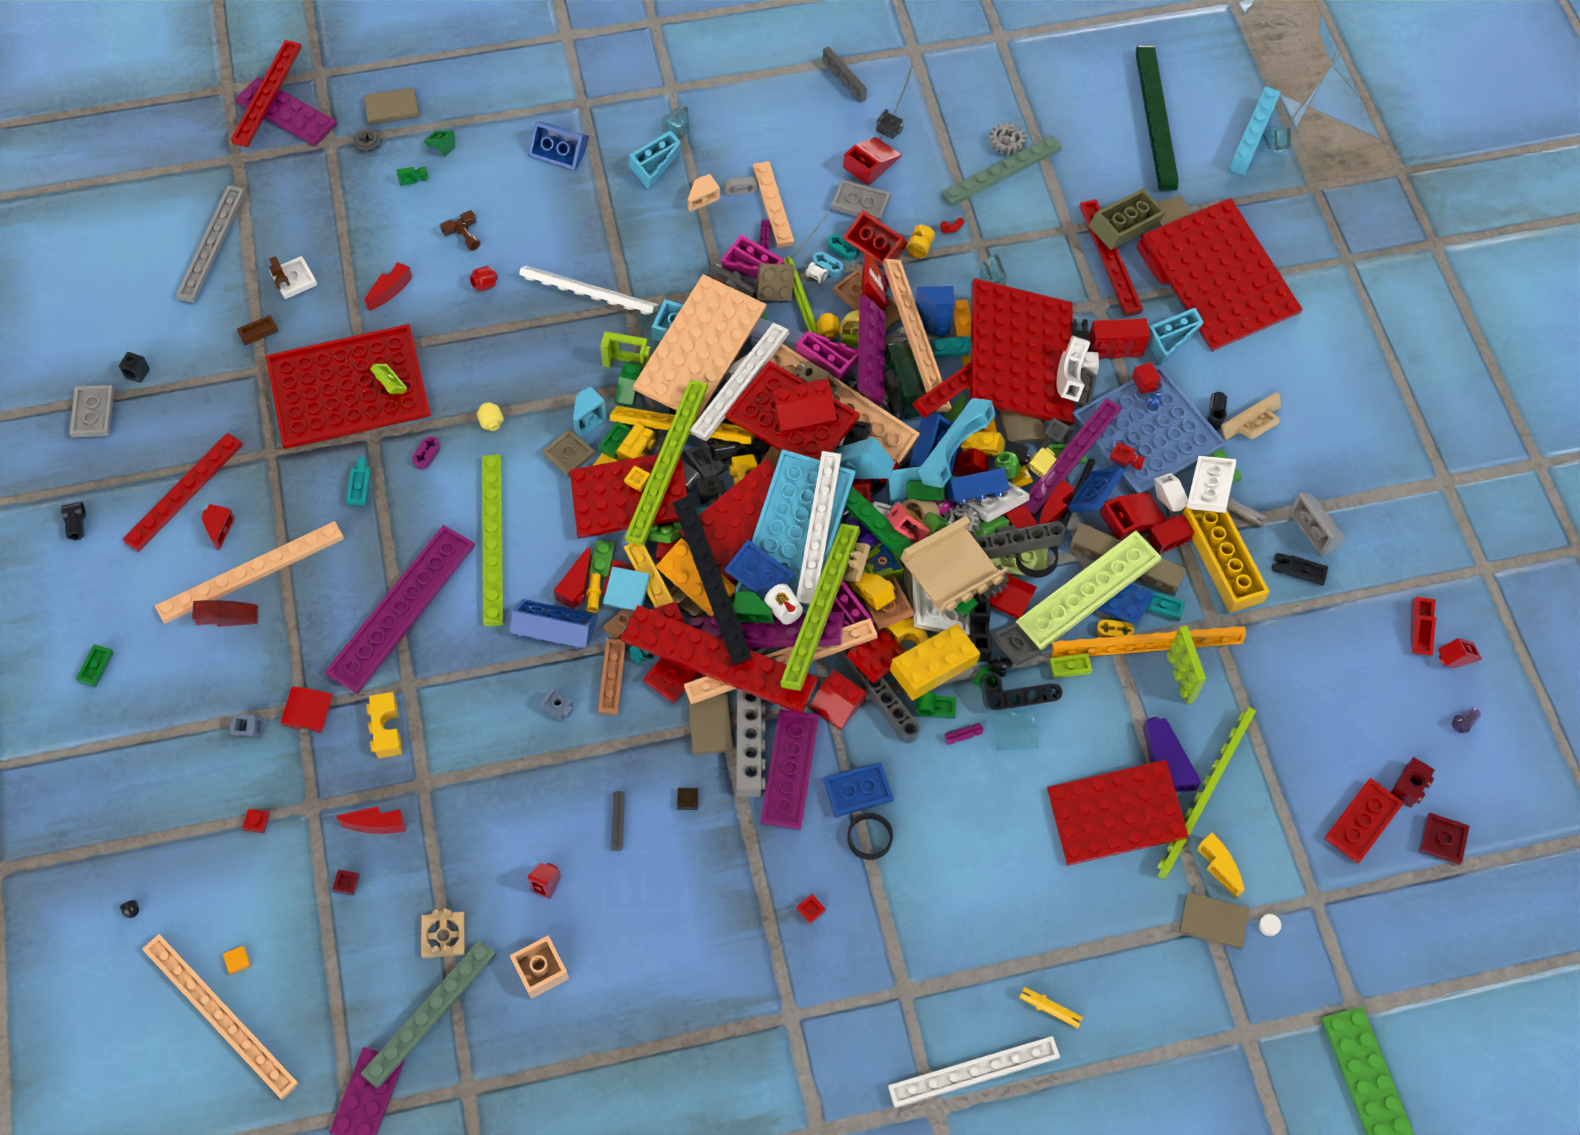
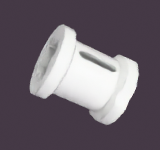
[805,262,829,284]

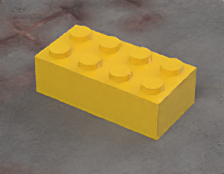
[890,623,980,701]

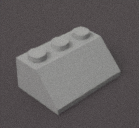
[1289,493,1345,557]

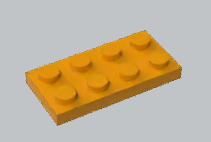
[655,538,736,617]

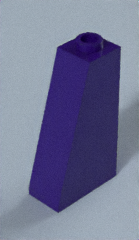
[1143,717,1201,793]

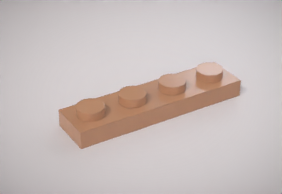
[598,639,626,715]

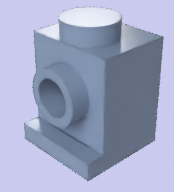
[540,688,574,722]
[230,714,264,738]

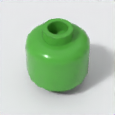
[994,452,1021,479]

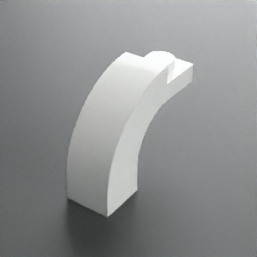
[1057,336,1090,402]

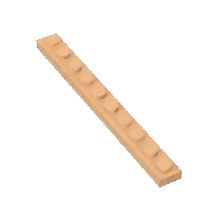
[882,259,952,412]
[155,521,344,624]
[684,618,877,704]
[142,934,299,1100]

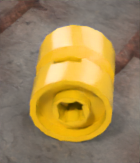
[906,225,935,258]

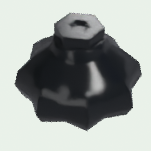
[988,655,1012,677]

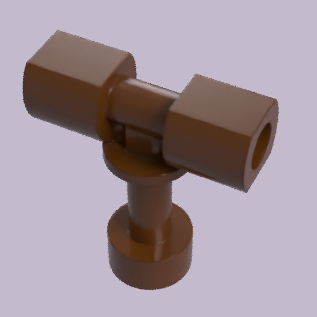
[440,210,481,251]

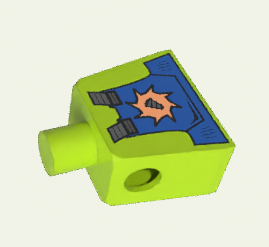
[863,543,904,580]

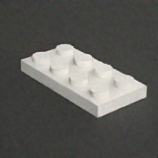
[1187,456,1236,513]

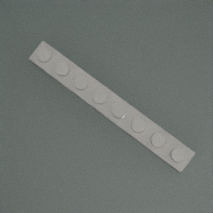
[176,186,246,303]

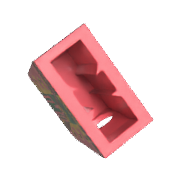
[886,502,931,543]

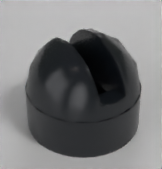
[120,900,139,918]

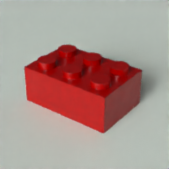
[1088,318,1150,360]

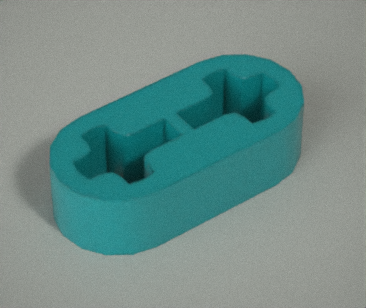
[828,234,857,261]

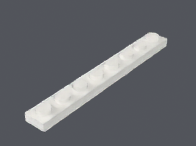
[519,266,659,315]
[690,323,789,441]
[796,451,841,605]
[888,1036,1060,1109]

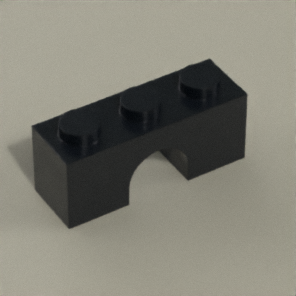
[969,599,992,662]

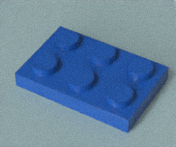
[1067,466,1124,513]
[724,540,795,600]
[1096,583,1154,627]
[823,762,894,818]

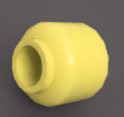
[477,402,504,431]

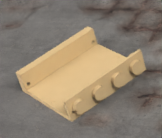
[900,516,1007,613]

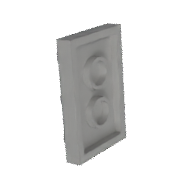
[831,179,891,222]
[69,385,114,438]

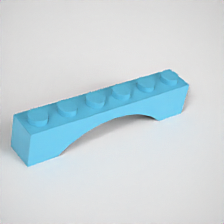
[1229,86,1281,176]
[918,398,996,488]

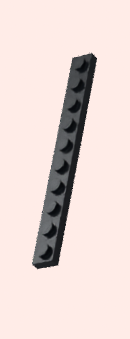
[672,495,753,667]

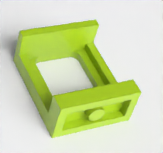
[600,331,651,370]

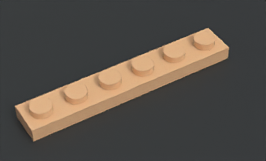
[753,161,794,249]

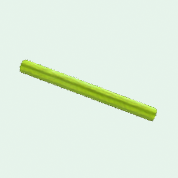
[784,257,819,335]

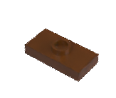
[237,315,279,345]

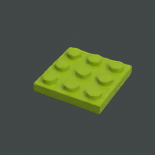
[1167,626,1206,705]

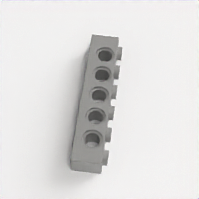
[736,689,765,797]

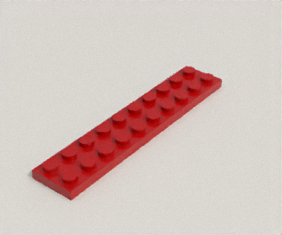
[620,605,818,715]

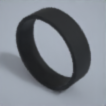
[1015,536,1058,578]
[847,813,893,860]

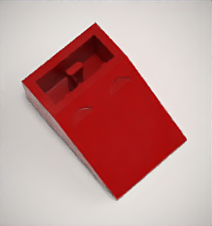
[843,137,902,186]
[1100,492,1167,540]

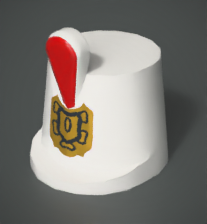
[764,584,803,625]

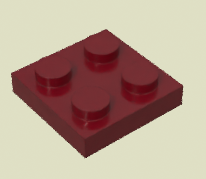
[1419,812,1470,865]

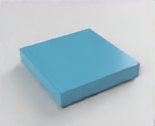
[603,567,651,611]

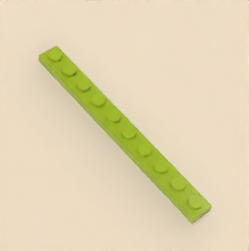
[625,379,708,546]
[482,454,504,627]
[781,524,860,691]
[1157,707,1257,880]

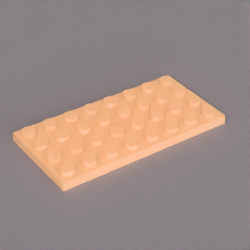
[633,274,767,419]

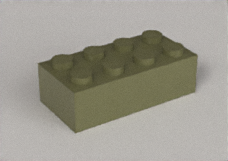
[1089,188,1166,250]

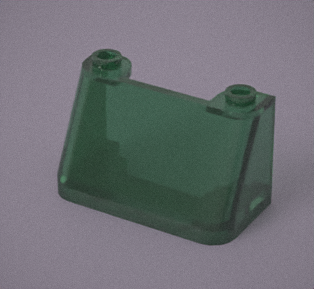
[884,342,938,419]

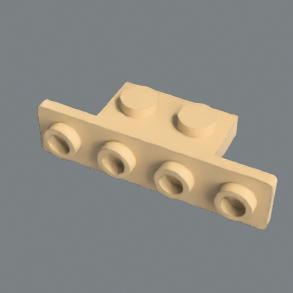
[1221,392,1281,440]

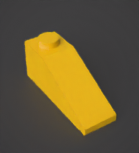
[844,570,896,611]

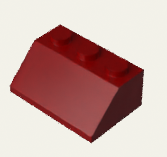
[842,210,908,266]
[773,378,837,433]

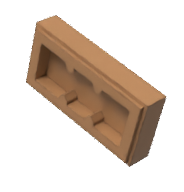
[603,609,634,639]

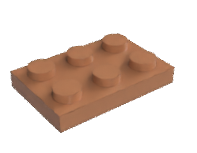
[862,576,914,630]

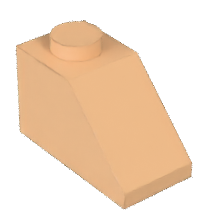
[688,174,720,212]

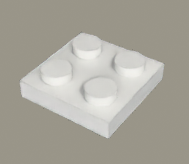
[269,256,317,299]

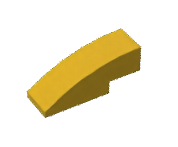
[1197,832,1245,898]

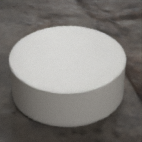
[1259,914,1281,936]

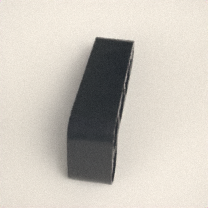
[980,673,1063,710]

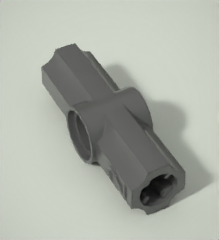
[707,263,757,299]

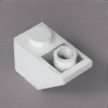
[1154,473,1188,511]

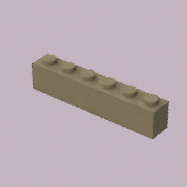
[1069,523,1187,596]

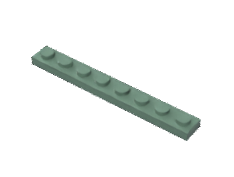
[941,135,1062,207]
[361,940,496,1089]

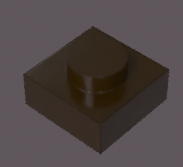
[677,788,698,810]

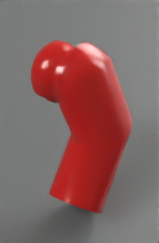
[940,217,965,233]

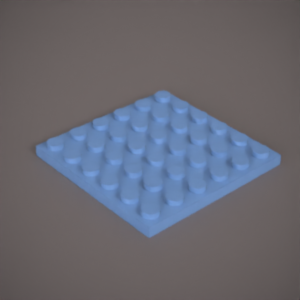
[1072,365,1227,494]

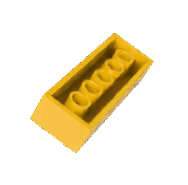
[1182,506,1270,613]

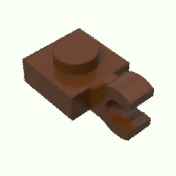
[269,256,290,290]

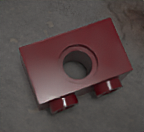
[1391,757,1435,808]

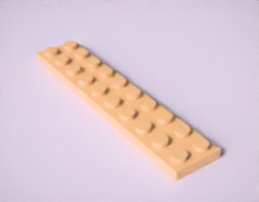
[767,343,920,465]

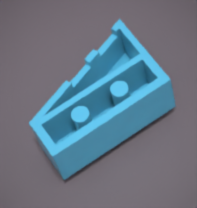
[628,130,681,190]
[1148,308,1204,365]
[832,437,895,479]

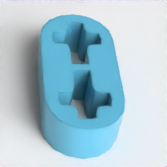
[813,252,843,278]

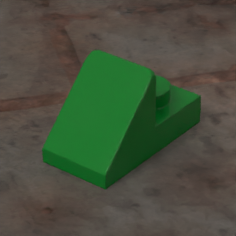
[424,130,456,157]

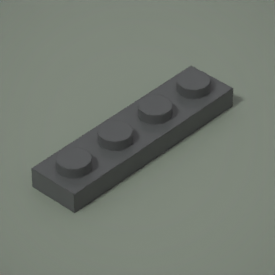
[822,46,867,102]

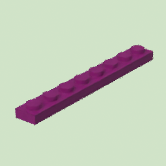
[1019,398,1122,517]

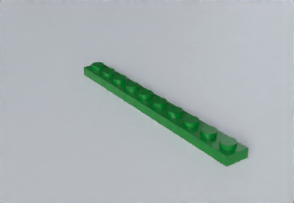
[845,486,978,618]

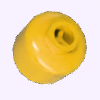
[816,313,840,341]

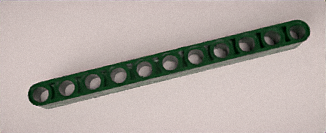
[1136,45,1178,191]

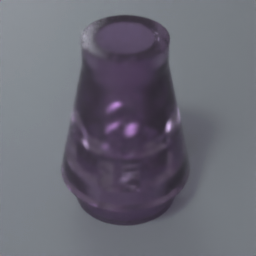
[1452,708,1481,733]

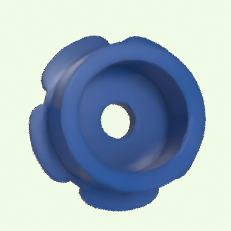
[1148,390,1161,408]

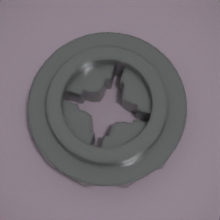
[353,129,381,153]

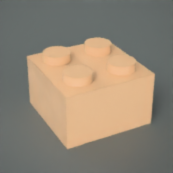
[510,935,569,999]

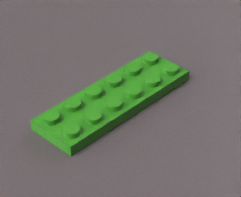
[1321,1007,1414,1135]

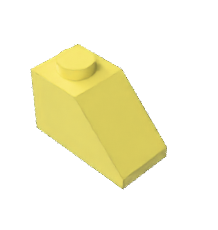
[1026,447,1056,478]

